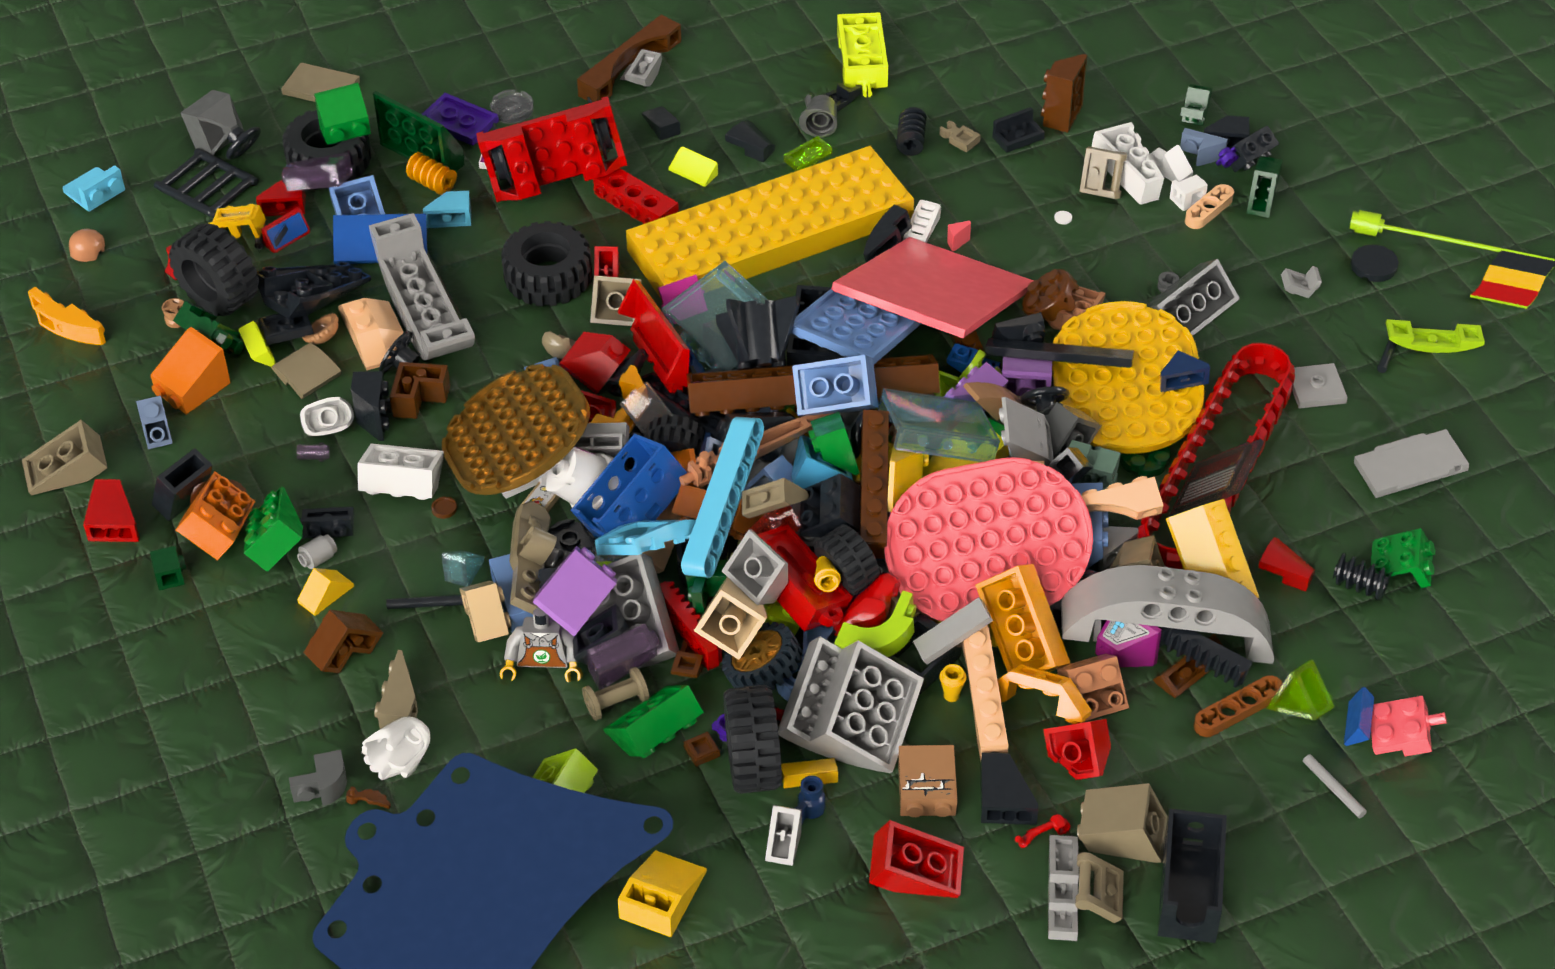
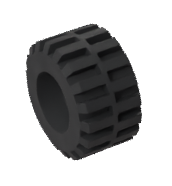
[644,414,705,458]
[814,524,880,596]

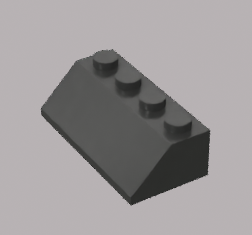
[1147,259,1240,336]

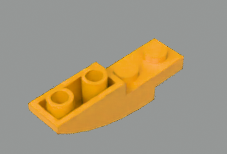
[28,287,106,345]

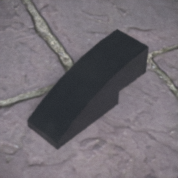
[863,204,912,262]

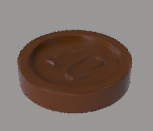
[431,497,457,519]

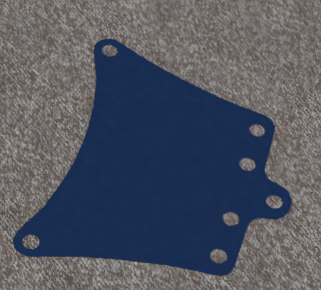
[312,753,673,969]

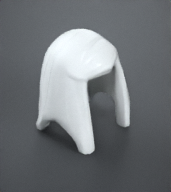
[362,717,430,780]

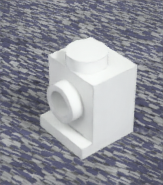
[1170,174,1208,211]

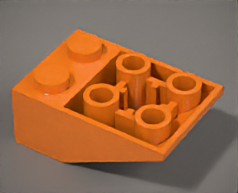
[176,471,255,560]

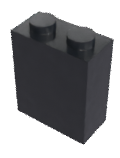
[152,448,213,521]

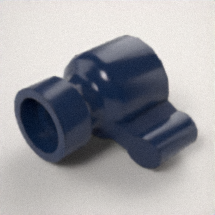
[795,776,825,824]

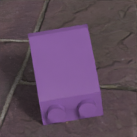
[1002,357,1052,396]
[533,546,617,636]

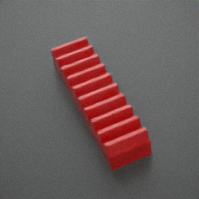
[660,581,723,671]

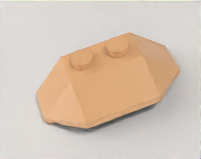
[338,298,404,371]

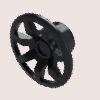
[379,331,420,374]

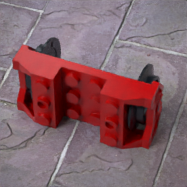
[476,96,627,202]

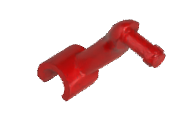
[1015,814,1071,848]

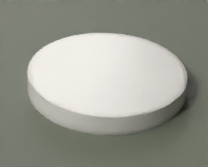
[1054,211,1072,224]

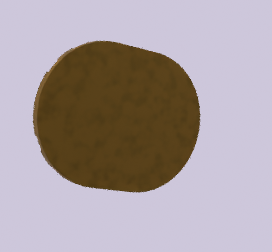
[442,364,590,495]

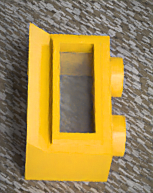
[210,204,266,238]

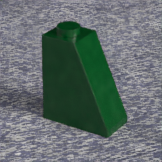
[1247,156,1283,218]

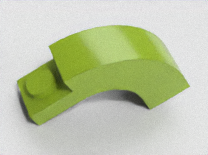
[834,591,916,657]

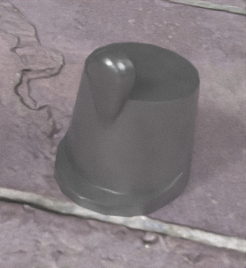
[799,95,837,138]

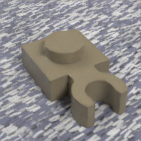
[940,121,981,152]

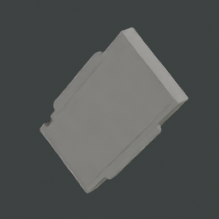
[1354,429,1469,498]

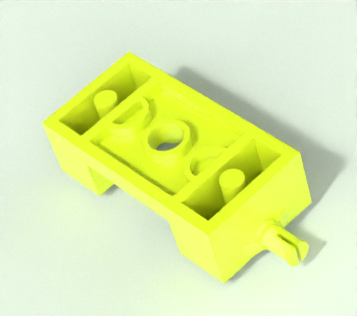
[837,13,888,97]

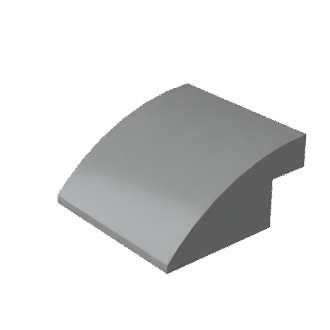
[778,636,924,773]

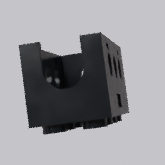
[1157,809,1227,943]

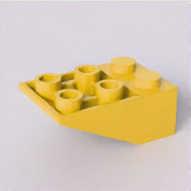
[618,850,707,937]

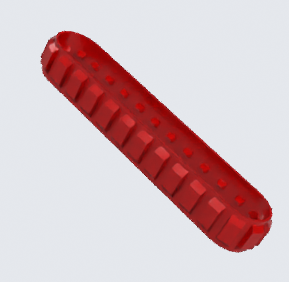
[1137,343,1295,570]

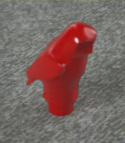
[833,573,900,636]

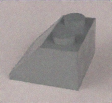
[722,529,788,605]

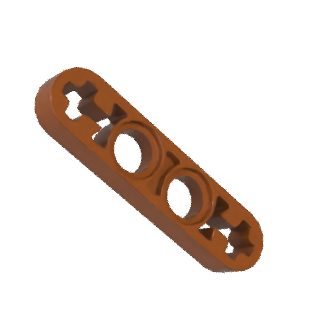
[1194,675,1283,737]

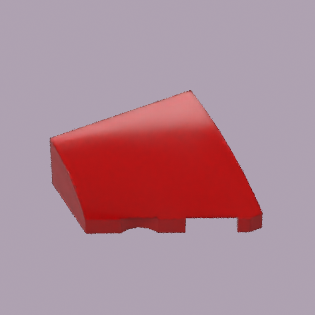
[1258,537,1315,592]

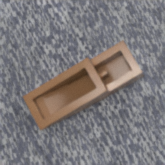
[963,382,1025,421]

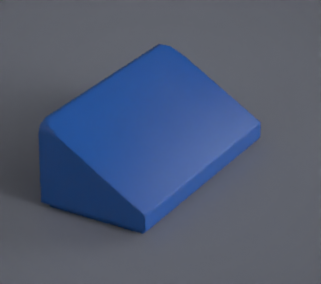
[1344,687,1374,746]

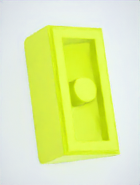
[669,147,718,187]
[239,321,276,367]

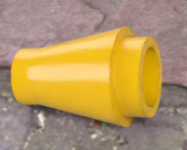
[814,556,841,592]
[940,664,966,702]

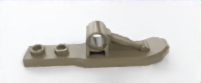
[509,501,557,614]

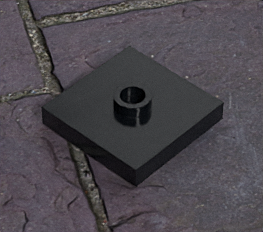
[258,313,314,345]

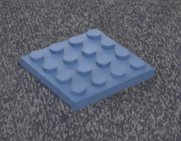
[791,288,922,364]

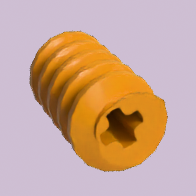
[406,152,457,195]

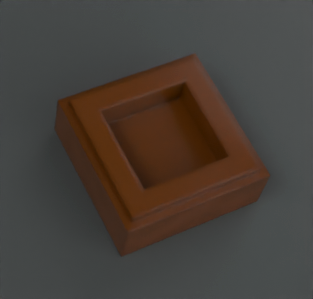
[684,732,720,766]

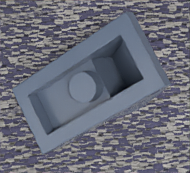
[1180,128,1228,166]

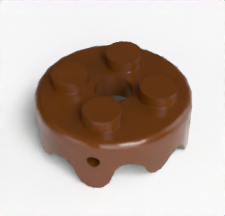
[1022,269,1079,321]

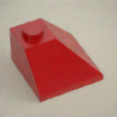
[558,332,631,394]

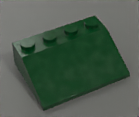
[373,91,465,172]

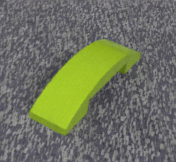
[1386,319,1485,353]

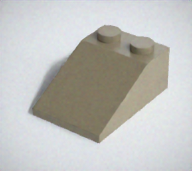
[22,420,108,495]

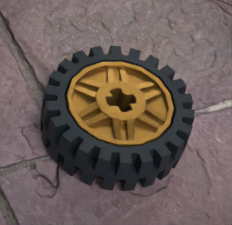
[722,622,802,690]

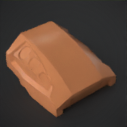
[1045,286,1105,331]

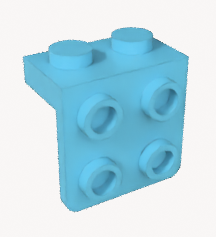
[63,165,125,212]

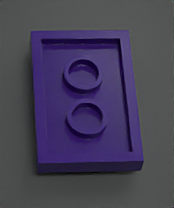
[422,93,499,146]

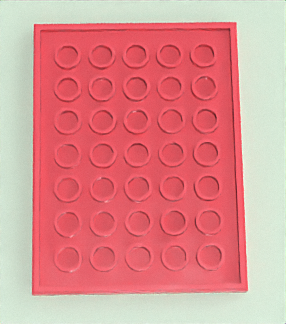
[832,237,1033,338]

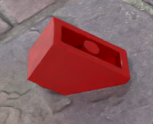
[256,179,306,216]

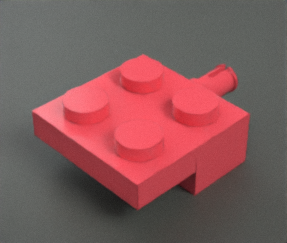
[1371,696,1447,756]

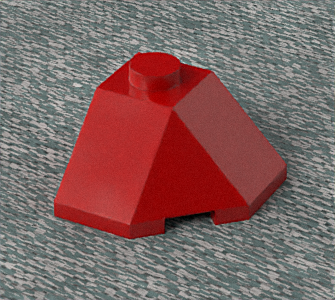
[1043,719,1111,780]

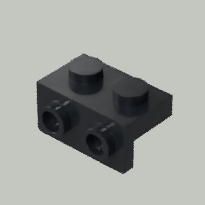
[992,107,1045,153]
[1230,126,1279,172]
[300,506,355,539]

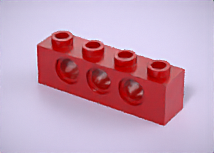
[593,168,679,224]

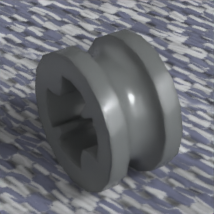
[1157,272,1179,293]

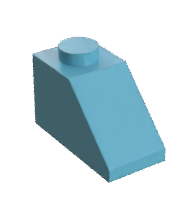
[423,191,471,228]

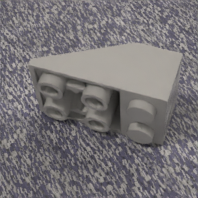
[999,397,1054,466]

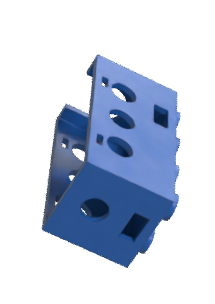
[570,433,687,539]

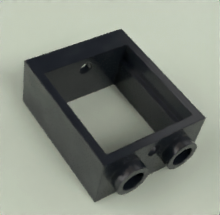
[888,613,962,694]

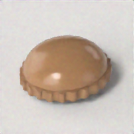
[302,313,339,345]

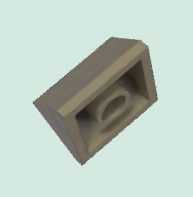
[590,275,642,326]

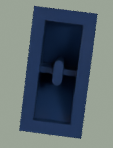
[1160,350,1210,392]

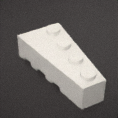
[1091,122,1164,205]

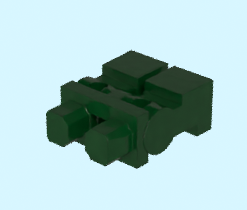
[173,301,245,355]

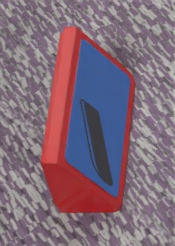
[261,207,310,253]

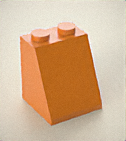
[151,327,231,415]

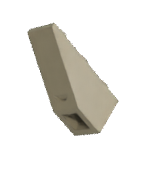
[374,650,418,729]

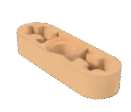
[1185,184,1234,229]

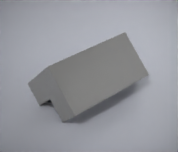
[574,422,629,457]

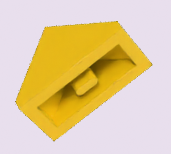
[297,568,354,616]

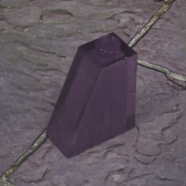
[282,152,353,191]
[587,624,659,690]

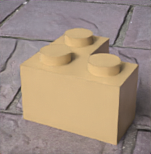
[459,580,511,642]

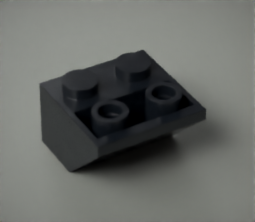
[351,371,392,441]
[799,473,861,538]

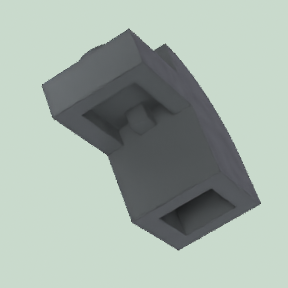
[289,750,347,806]

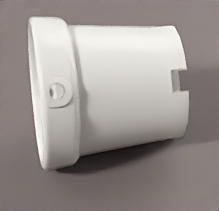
[539,447,619,509]

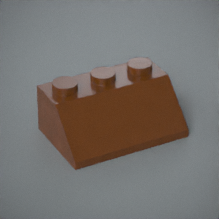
[1041,54,1087,133]

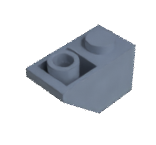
[136,396,173,449]

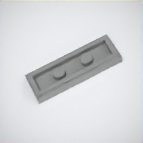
[913,597,993,665]

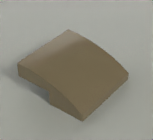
[272,342,341,399]

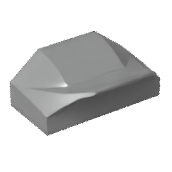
[620,49,662,87]

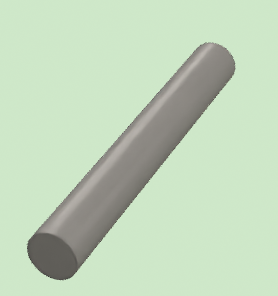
[1303,754,1367,818]

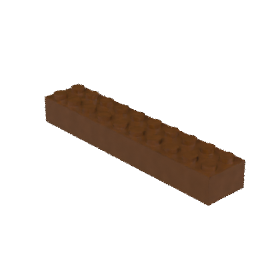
[686,354,940,416]

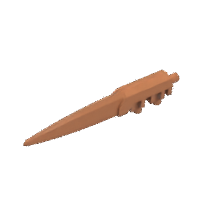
[679,413,833,488]

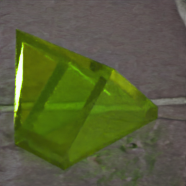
[1266,660,1335,720]

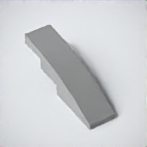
[1048,835,1079,941]

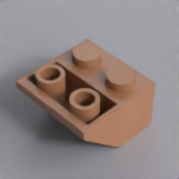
[1057,654,1129,721]

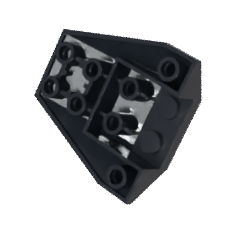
[256,262,371,319]

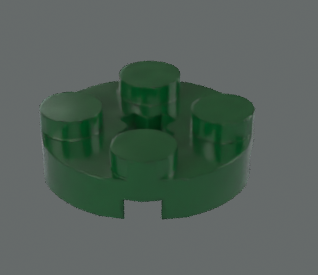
[1120,446,1171,478]

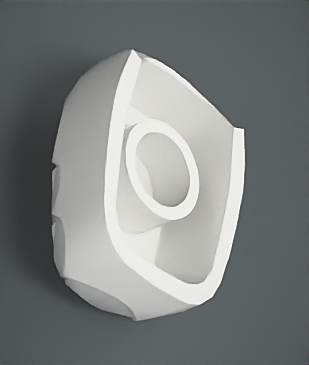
[300,397,354,436]

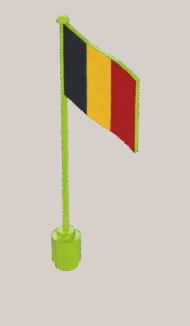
[1349,210,1555,309]

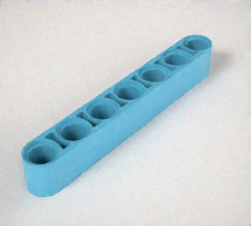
[681,417,764,578]

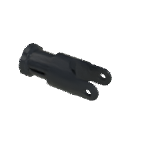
[605,349,648,397]

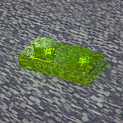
[784,136,832,171]

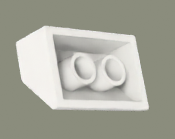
[358,444,444,500]

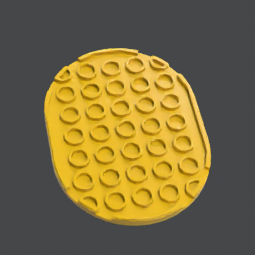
[1052,301,1204,454]

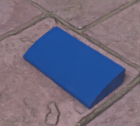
[333,214,427,264]

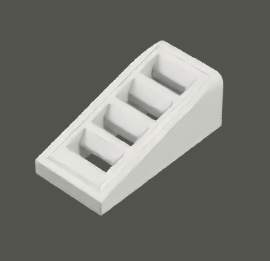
[903,200,941,243]

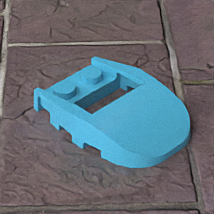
[595,520,696,555]

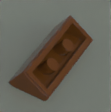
[1152,633,1223,698]

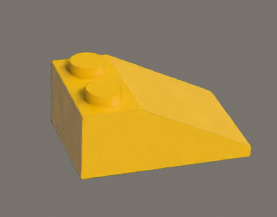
[887,442,929,512]

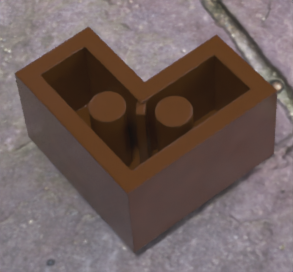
[390,362,450,419]
[303,610,383,673]

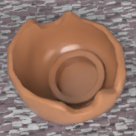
[69,228,105,262]

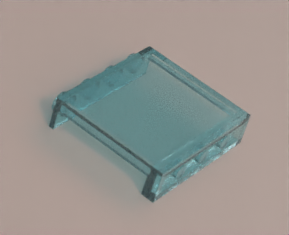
[662,261,768,371]
[878,388,1000,462]

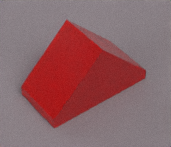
[594,246,620,277]

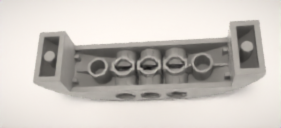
[369,213,475,361]
[1061,565,1274,664]

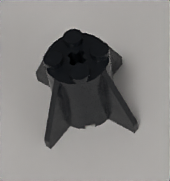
[716,296,799,370]

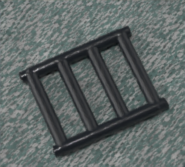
[154,148,259,218]

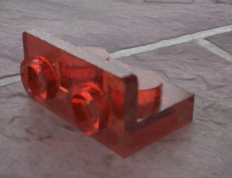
[743,505,802,537]

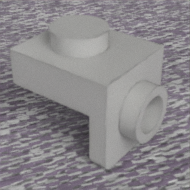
[1281,266,1322,298]

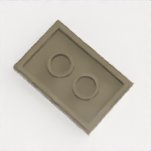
[281,63,360,102]

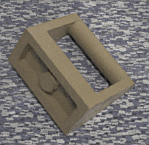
[742,478,809,518]

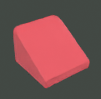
[947,221,971,252]

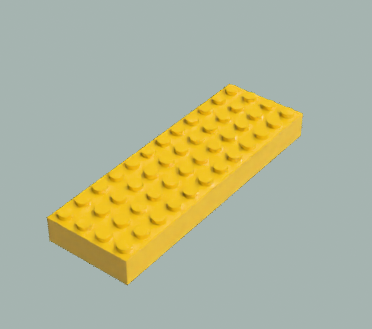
[626,146,914,298]

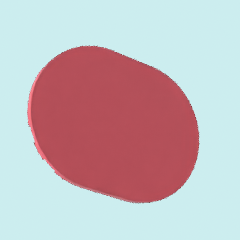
[884,458,1093,622]

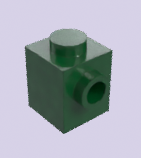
[150,546,186,591]

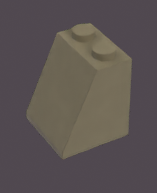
[1077,783,1167,863]

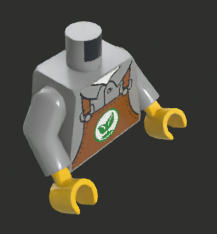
[500,608,583,682]

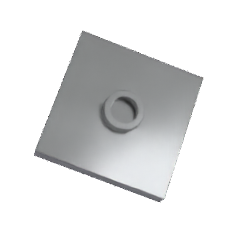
[1292,363,1348,408]

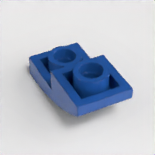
[947,343,1000,373]

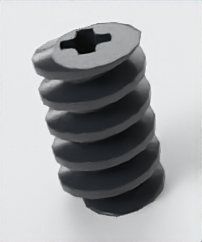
[896,107,927,156]
[1333,553,1392,600]

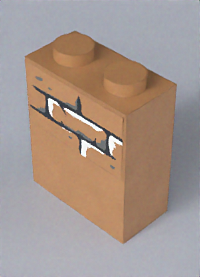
[898,745,957,817]

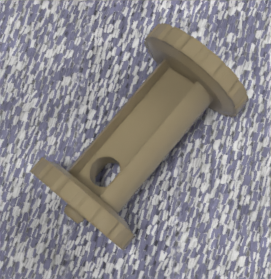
[582,667,649,721]

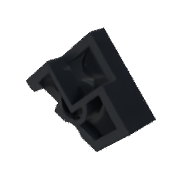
[725,120,775,163]

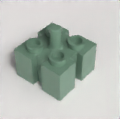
[1069,440,1121,490]

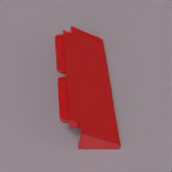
[617,279,690,393]

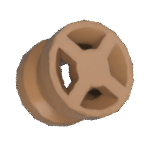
[162,298,184,328]

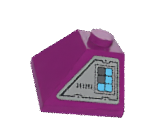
[1095,620,1162,667]

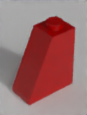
[83,479,140,542]

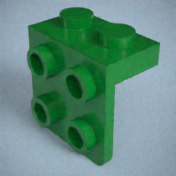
[1371,528,1436,588]

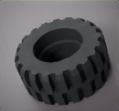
[282,108,371,188]
[501,221,592,307]
[169,223,259,316]
[723,685,782,794]

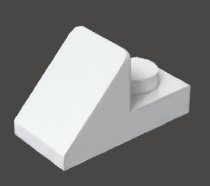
[1149,145,1193,182]

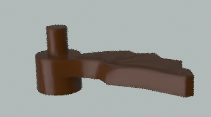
[346,787,391,809]

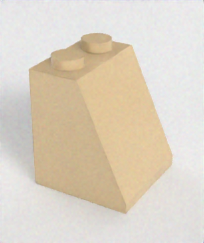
[694,577,767,660]

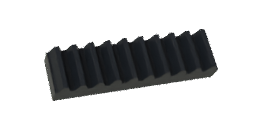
[1157,626,1253,688]

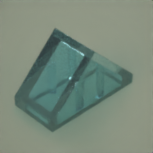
[441,550,485,587]

